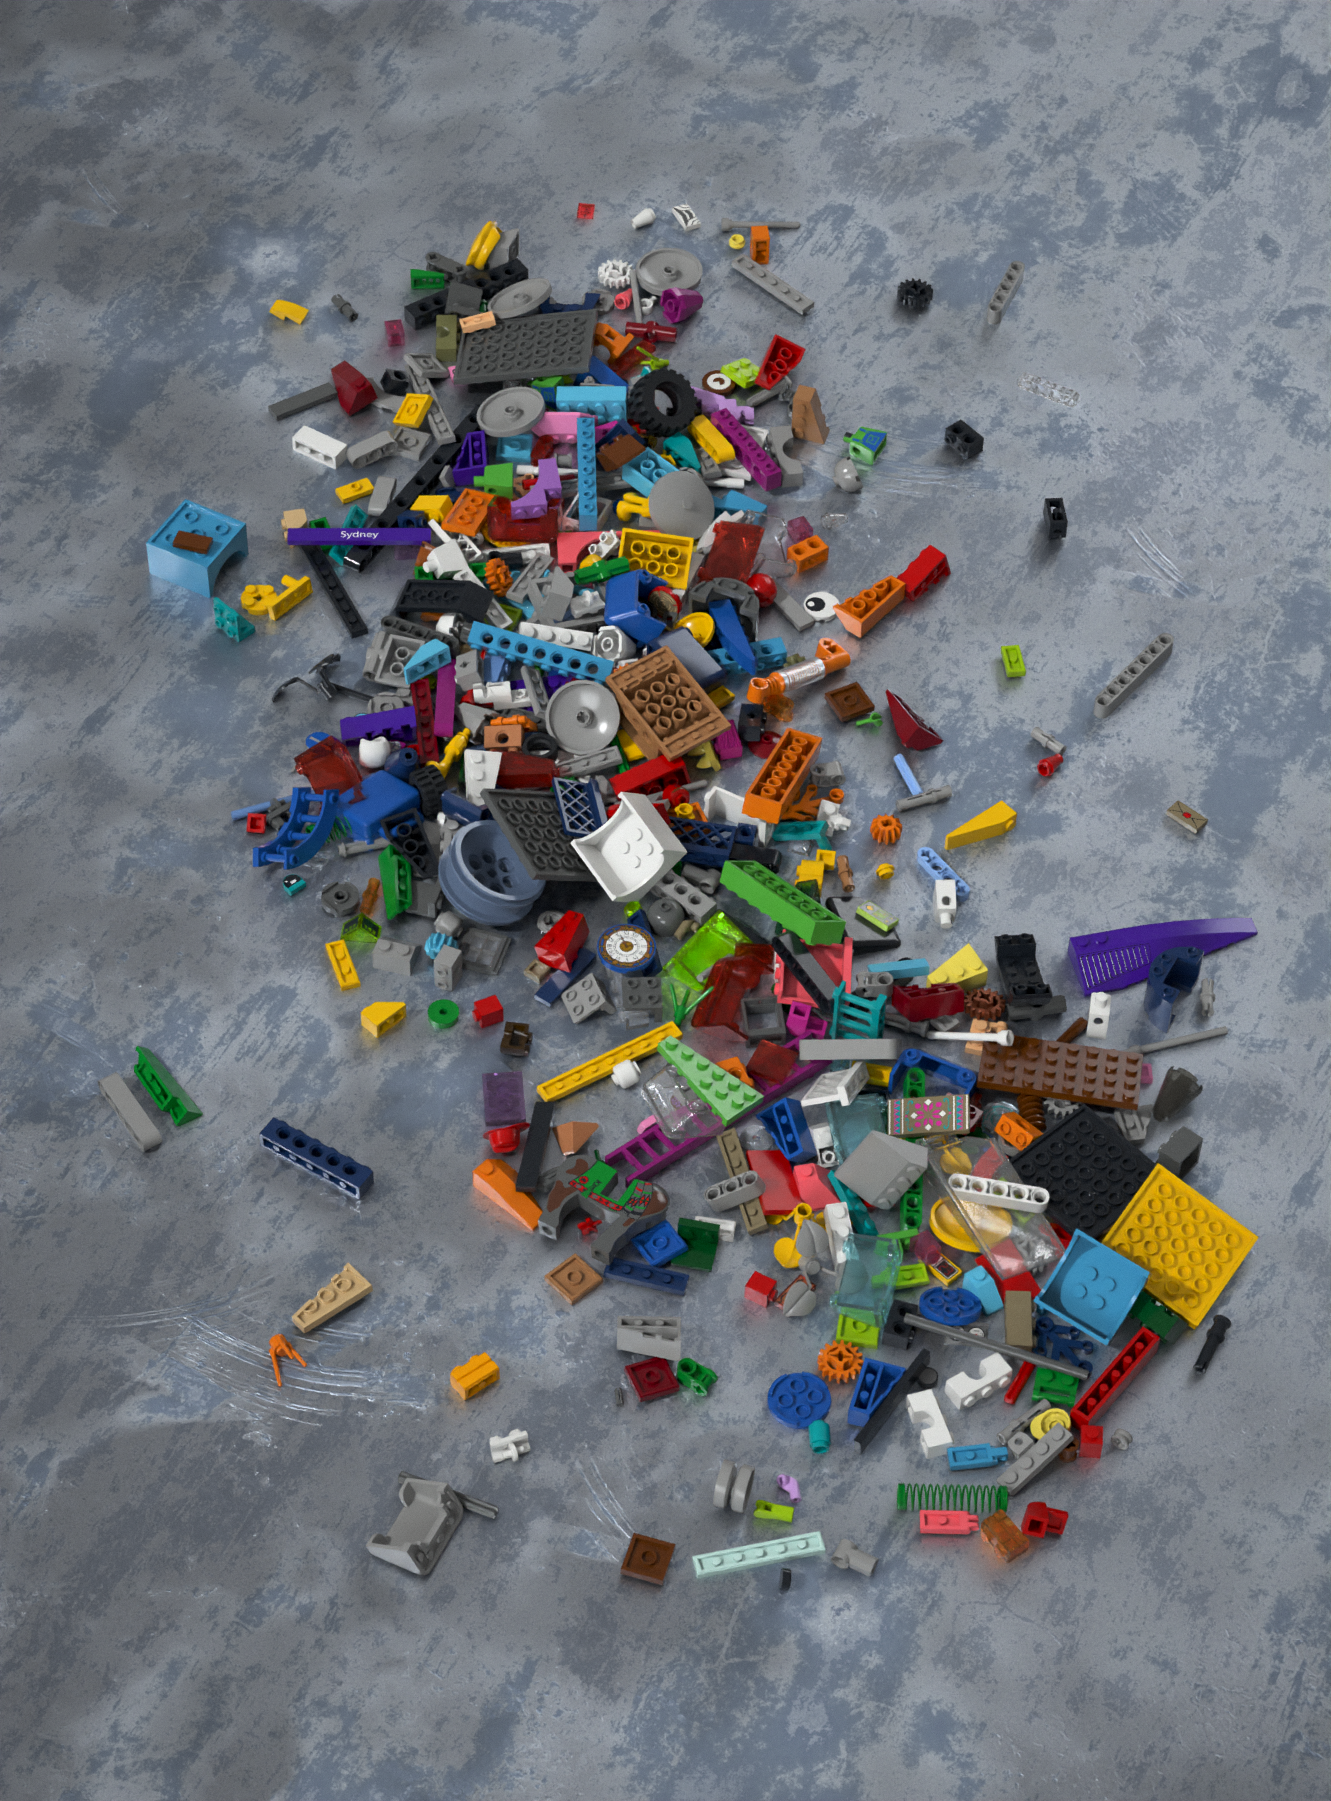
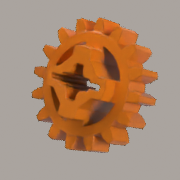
[484,558,513,597]
[817,1340,864,1384]

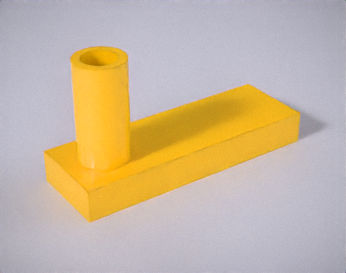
[267,575,313,621]

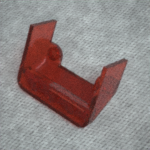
[691,955,775,1042]

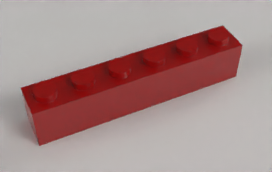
[1070,1327,1160,1431]

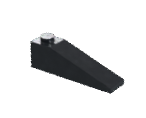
[380,808,439,880]

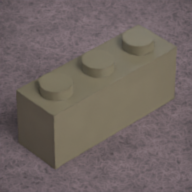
[1004,1291,1036,1356]

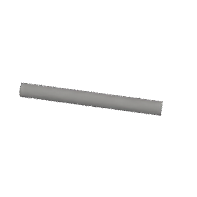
[629,269,643,324]

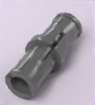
[331,294,358,322]

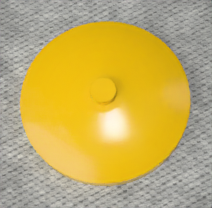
[929,1195,1012,1252]

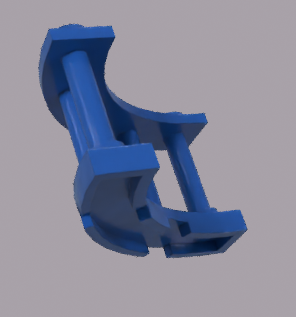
[253,787,340,870]

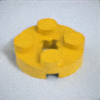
[241,585,277,616]

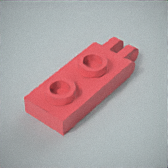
[919,1510,979,1534]

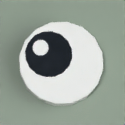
[804,592,840,622]

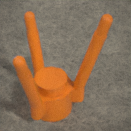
[269,1334,307,1387]

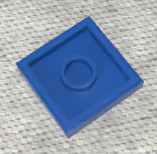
[631,1220,688,1267]

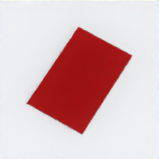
[974,1240,1041,1305]

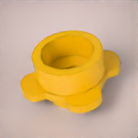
[675,803,695,820]

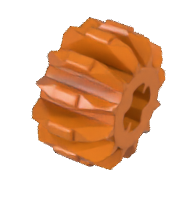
[870,813,903,845]

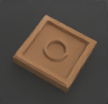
[544,1253,603,1305]

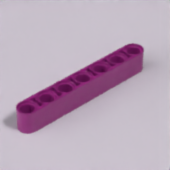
[434,659,456,737]

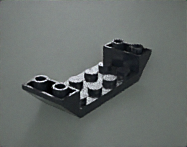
[389,579,494,623]
[994,933,1052,1006]

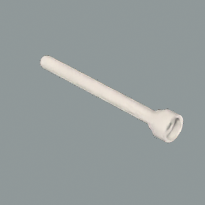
[926,1030,1014,1046]

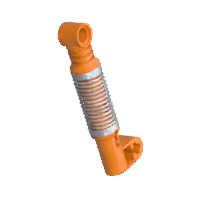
[746,638,851,704]

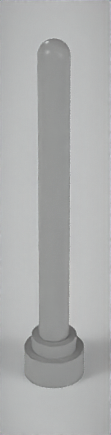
[721,218,800,231]

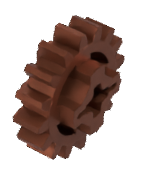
[964,987,1006,1021]

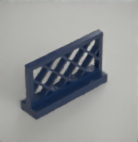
[551,777,608,838]
[669,816,737,867]

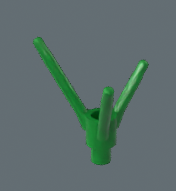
[669,984,714,1027]

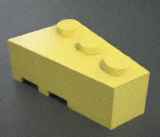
[926,943,988,994]

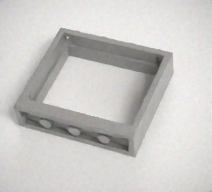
[527,572,606,633]

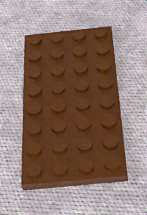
[977,1031,1143,1110]

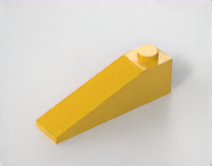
[944,800,1017,850]

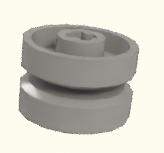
[713,1459,755,1513]

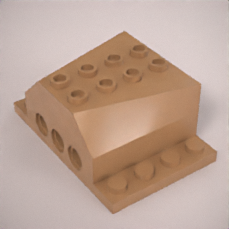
[605,645,731,762]

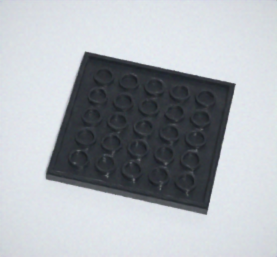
[998,1104,1156,1240]

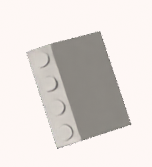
[834,1130,928,1210]

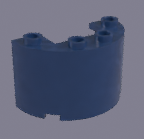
[441,784,507,826]
[1144,946,1204,1033]

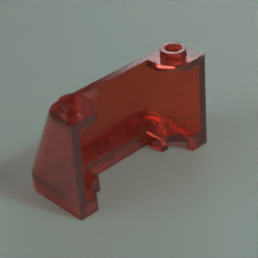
[487,496,564,543]
[697,520,765,584]
[294,735,366,815]

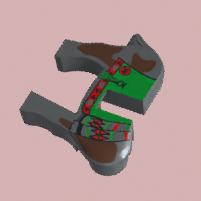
[537,1155,670,1266]

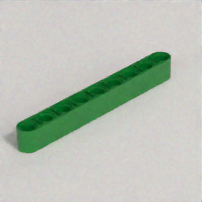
[900,1068,925,1231]

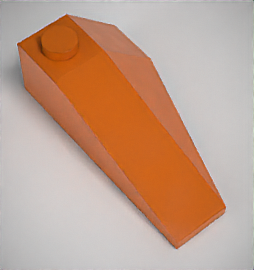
[472,1159,543,1231]

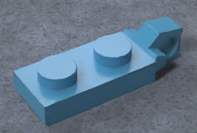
[947,1443,1008,1471]

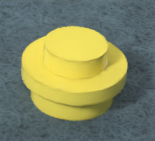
[729,234,745,249]

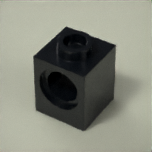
[380,368,409,395]

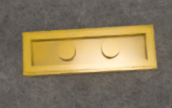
[325,939,361,991]

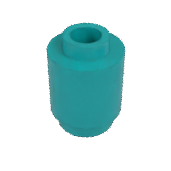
[808,1420,831,1454]

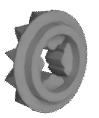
[537,910,564,934]

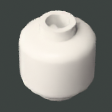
[611,1059,642,1089]

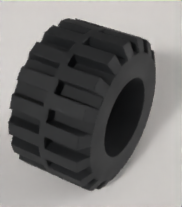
[409,764,448,816]

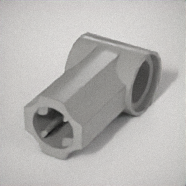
[681,864,721,894]
[831,1539,878,1577]

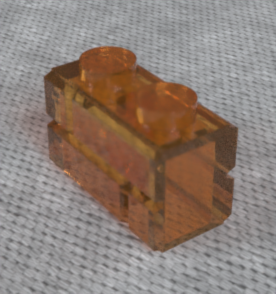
[980,1509,1029,1563]

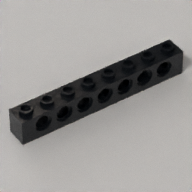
[404,258,528,331]

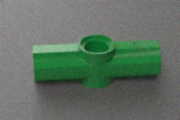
[574,556,630,586]

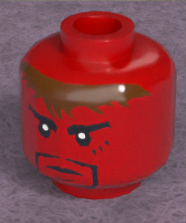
[662,784,690,809]

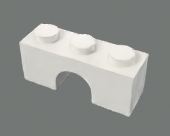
[945,1352,1013,1411]
[906,1389,955,1459]

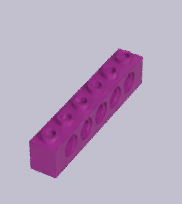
[711,408,782,492]

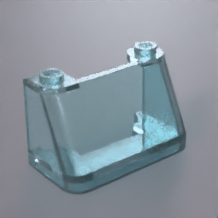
[824,1093,887,1166]
[829,1233,901,1329]

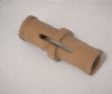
[836,855,855,893]

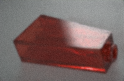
[492,749,560,789]

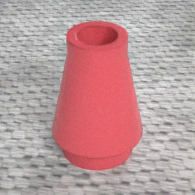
[614,288,633,309]

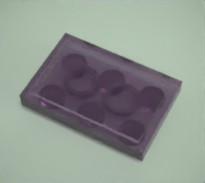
[482,1071,526,1126]

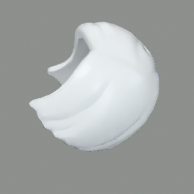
[359,737,391,768]

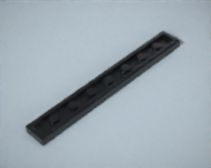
[298,545,368,639]

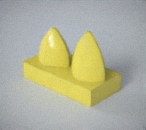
[687,740,722,772]

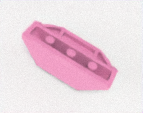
[531,412,598,444]

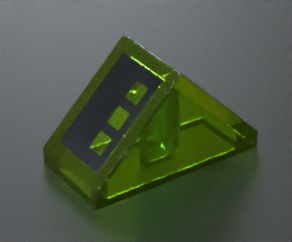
[340,913,382,944]

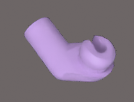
[777,1474,801,1503]

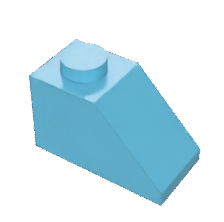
[962,1265,1004,1317]

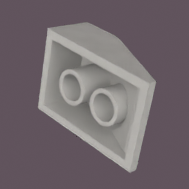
[374,634,426,689]

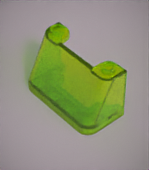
[662,909,753,995]

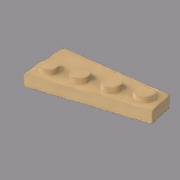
[292,1263,373,1334]

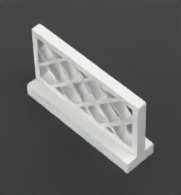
[801,1059,870,1107]

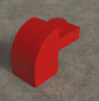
[1021,1502,1069,1538]

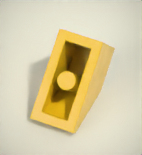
[361,1002,407,1038]

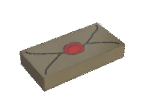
[1166,800,1208,834]

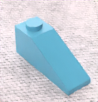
[403,638,452,685]

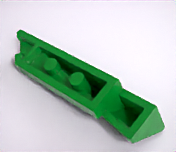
[378,844,412,920]
[134,1046,203,1126]

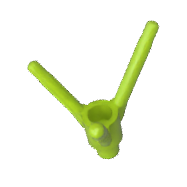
[626,346,669,371]

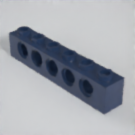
[259,1117,374,1200]

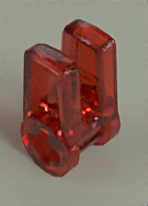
[531,435,554,467]

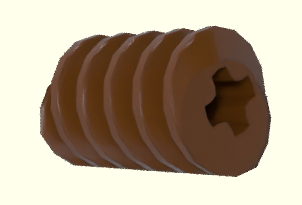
[1017,1094,1047,1133]

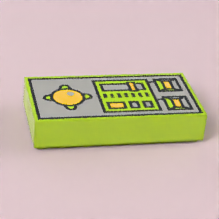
[856,900,899,932]

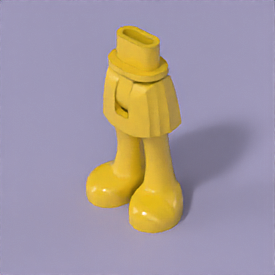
[617,492,651,522]
[425,728,471,779]

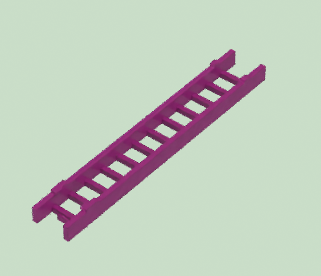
[605,1030,833,1189]

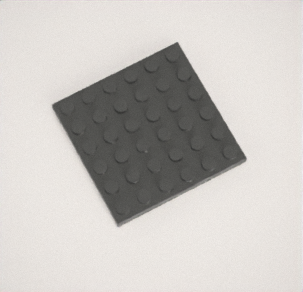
[480,788,598,882]

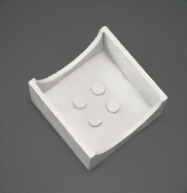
[571,792,687,903]

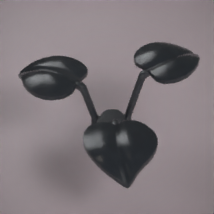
[272,653,341,703]

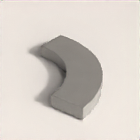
[367,377,405,412]

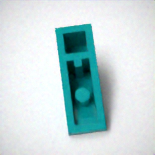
[663,432,701,474]

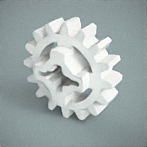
[598,259,632,289]

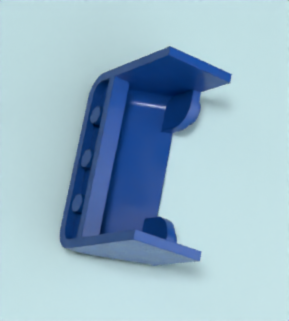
[604,569,668,644]
[888,1048,980,1104]

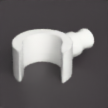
[640,296,657,315]

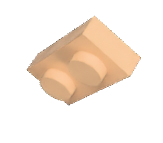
[459,311,496,334]

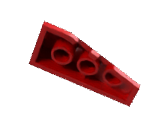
[754,334,806,390]

